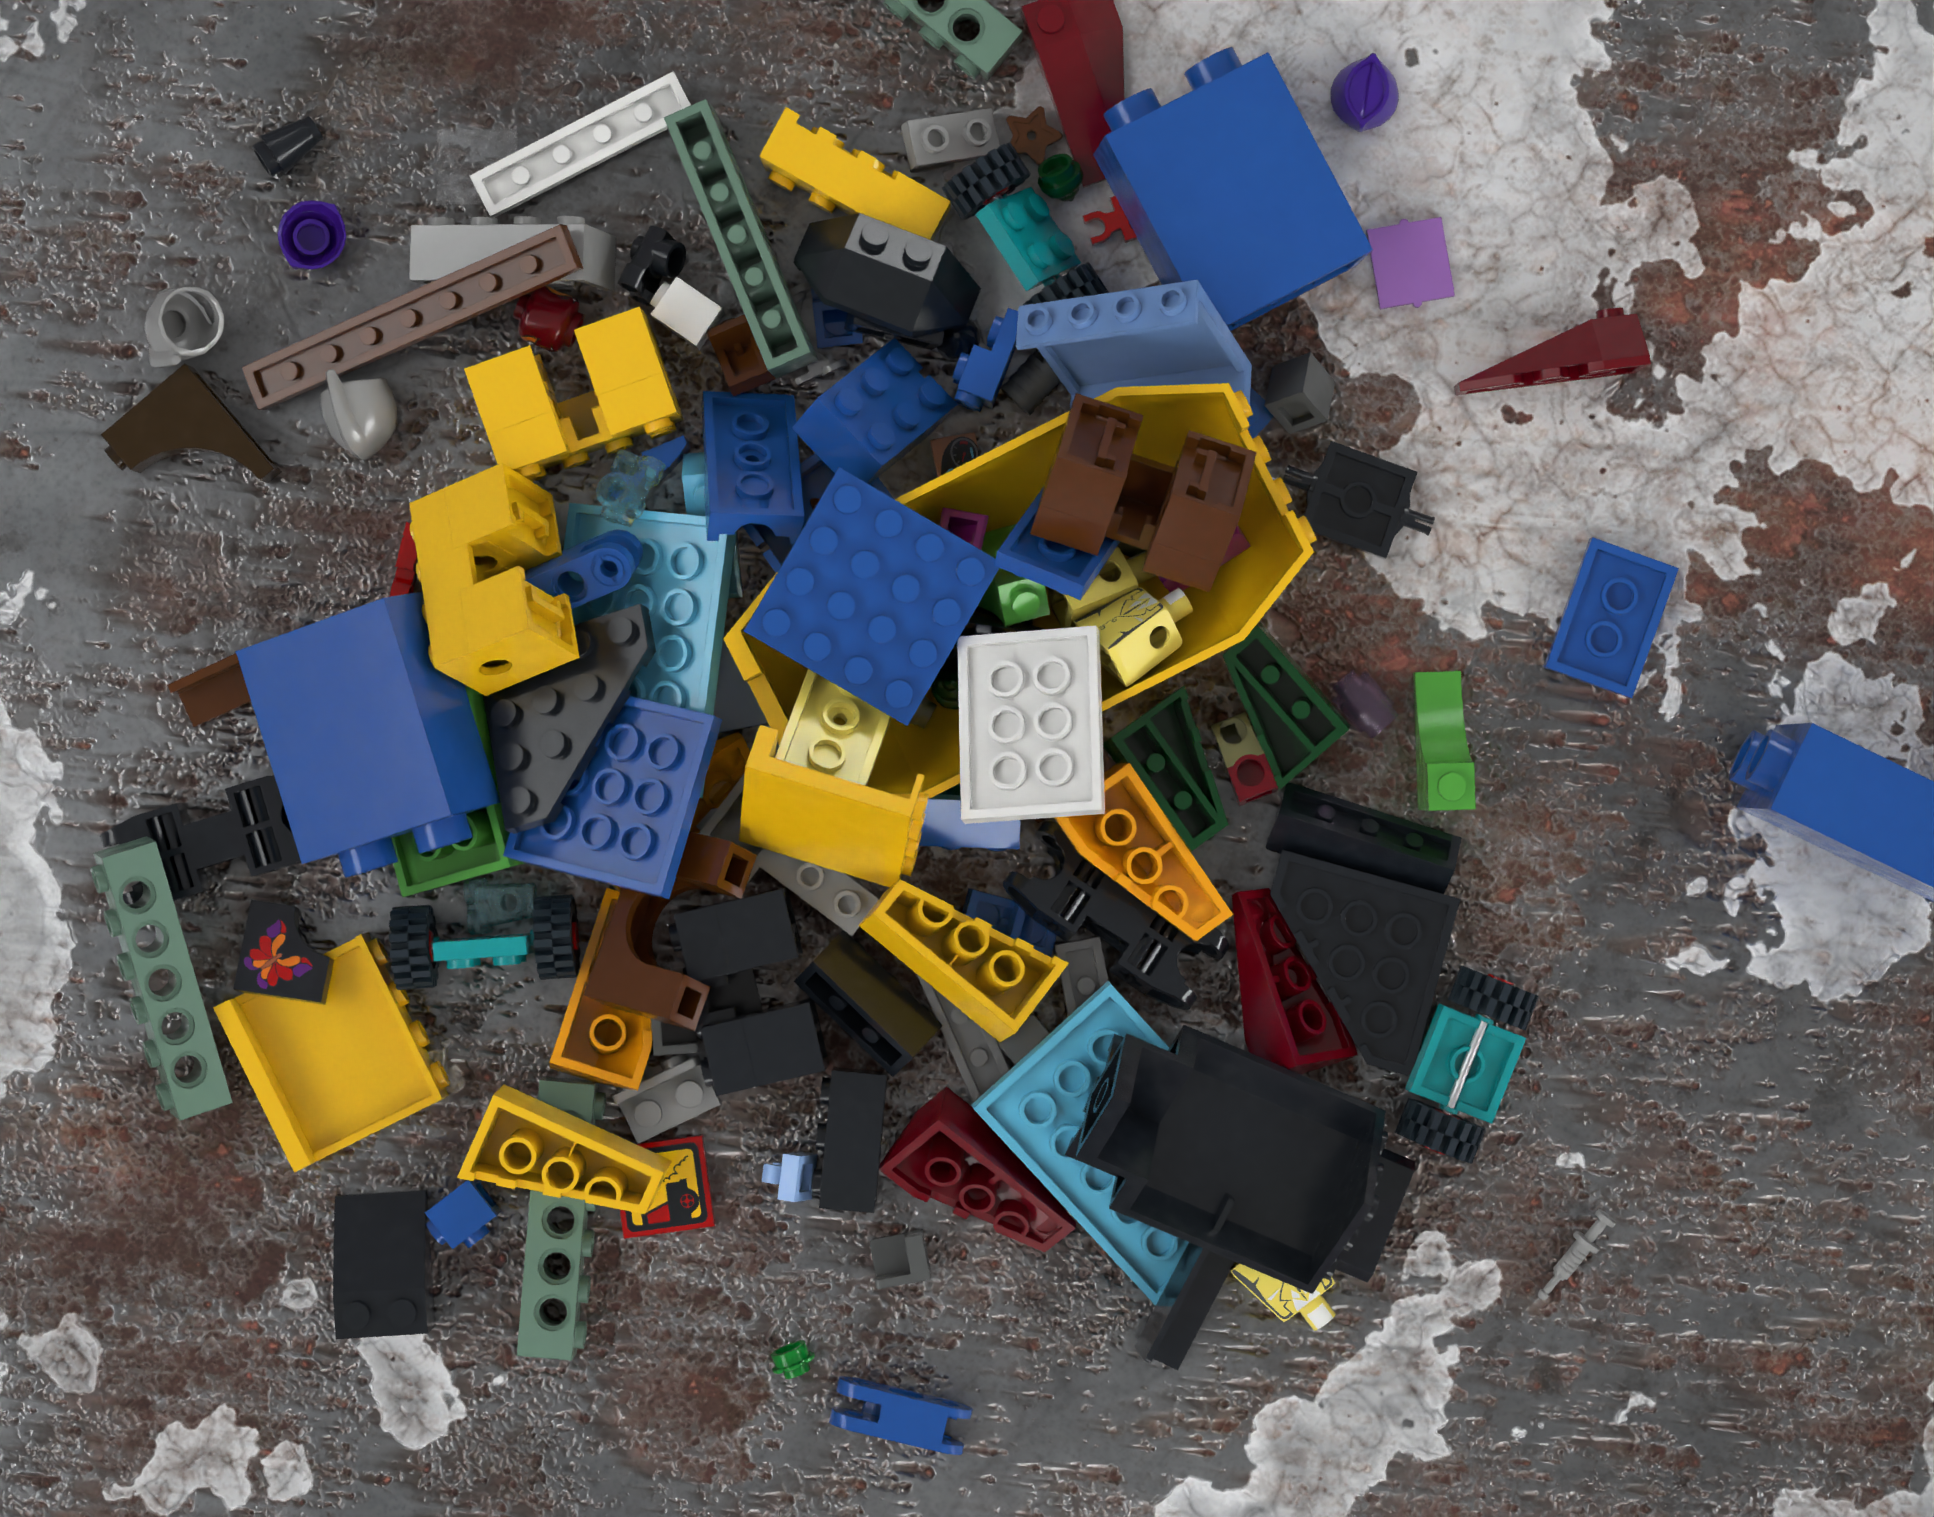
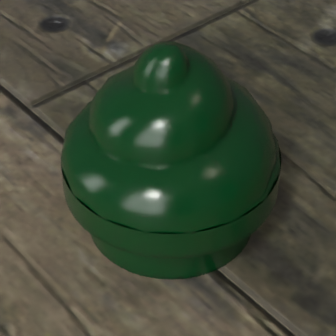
[1038,154,1084,201]
[931,671,959,710]

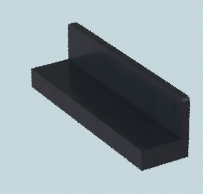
[1266,782,1462,894]
[1135,1192,1235,1370]

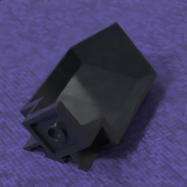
[1065,1025,1416,1294]

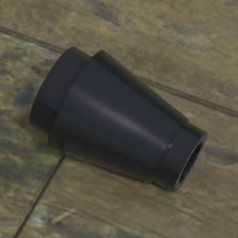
[252,116,323,177]

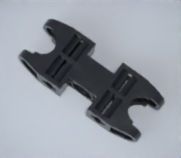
[100,775,301,904]
[1003,821,1229,1010]

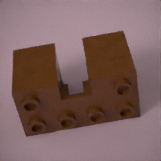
[1030,393,1257,592]

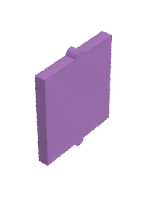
[1366,217,1455,310]

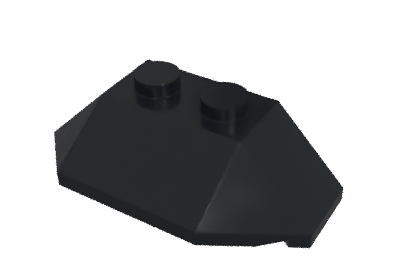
[793,213,981,337]

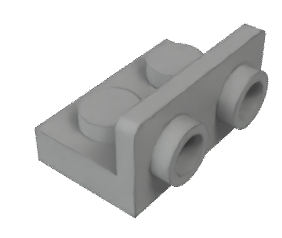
[612,1054,722,1144]

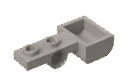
[699,773,879,936]

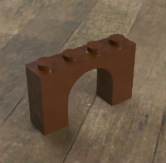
[584,831,757,1031]

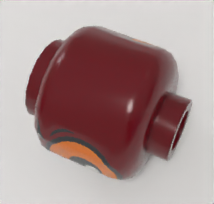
[513,286,585,352]

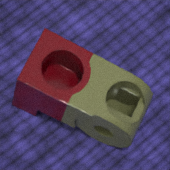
[1210,712,1278,807]

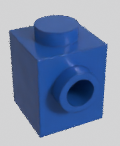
[425,1179,502,1249]

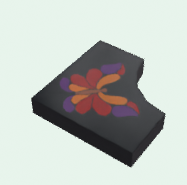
[233,900,334,1005]

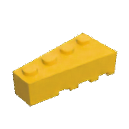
[759,107,951,241]
[858,879,1069,1042]
[457,1084,672,1214]

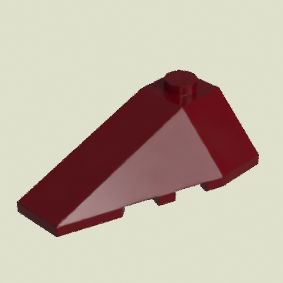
[1021,0,1125,188]
[1454,308,1651,396]
[1232,888,1358,1075]
[879,1086,1077,1252]

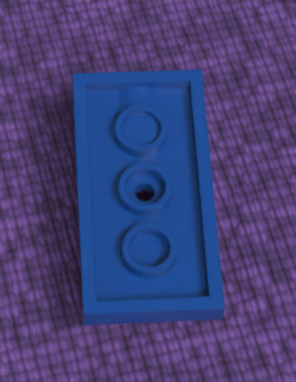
[701,391,804,544]

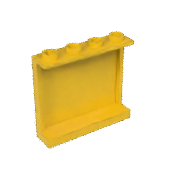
[739,725,929,887]
[213,932,450,1173]

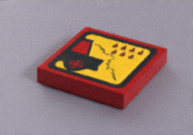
[620,1134,716,1239]

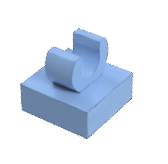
[761,1152,818,1202]

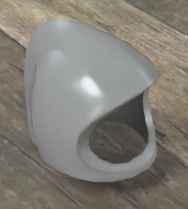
[144,287,224,368]
[320,369,397,460]

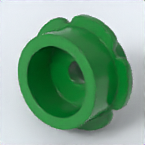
[771,1340,815,1379]

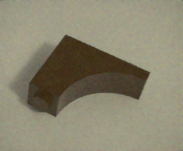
[101,363,282,483]

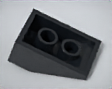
[333,1190,436,1339]

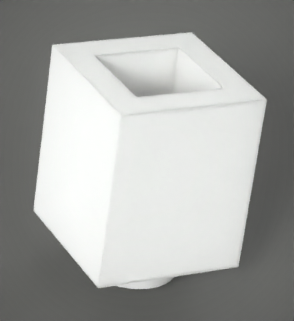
[650,276,725,350]

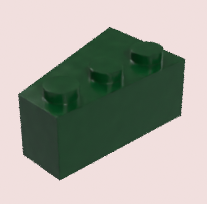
[1222,622,1351,790]
[1103,685,1228,852]

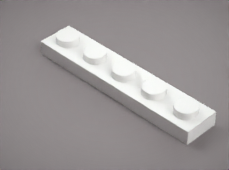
[470,71,691,218]

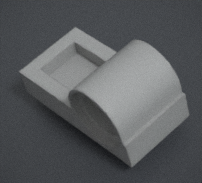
[901,108,1000,173]

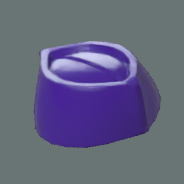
[1331,53,1399,132]
[277,200,347,270]

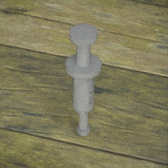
[1538,1209,1616,1300]

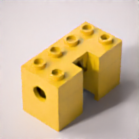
[464,307,684,482]
[409,463,580,696]

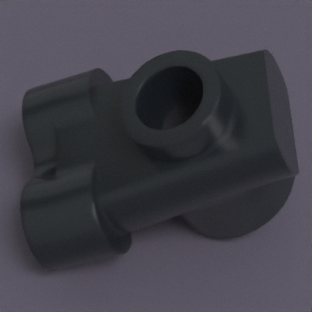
[618,226,686,306]

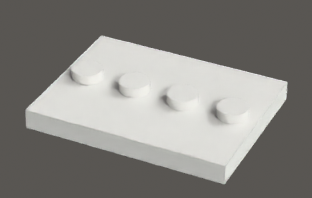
[957,625,1105,824]

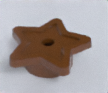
[1006,106,1063,166]

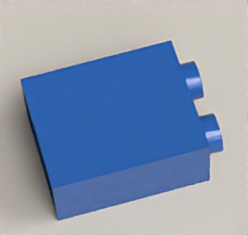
[1093,47,1373,332]
[236,592,500,878]
[1729,723,1934,902]

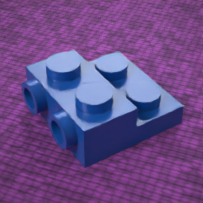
[952,308,1018,413]

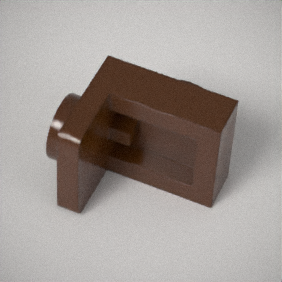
[707,314,775,397]

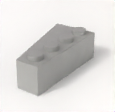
[409,216,616,291]

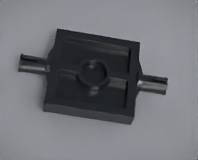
[1282,441,1435,559]

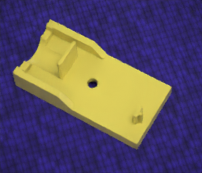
[775,669,892,786]

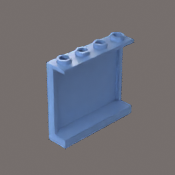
[1016,280,1252,409]

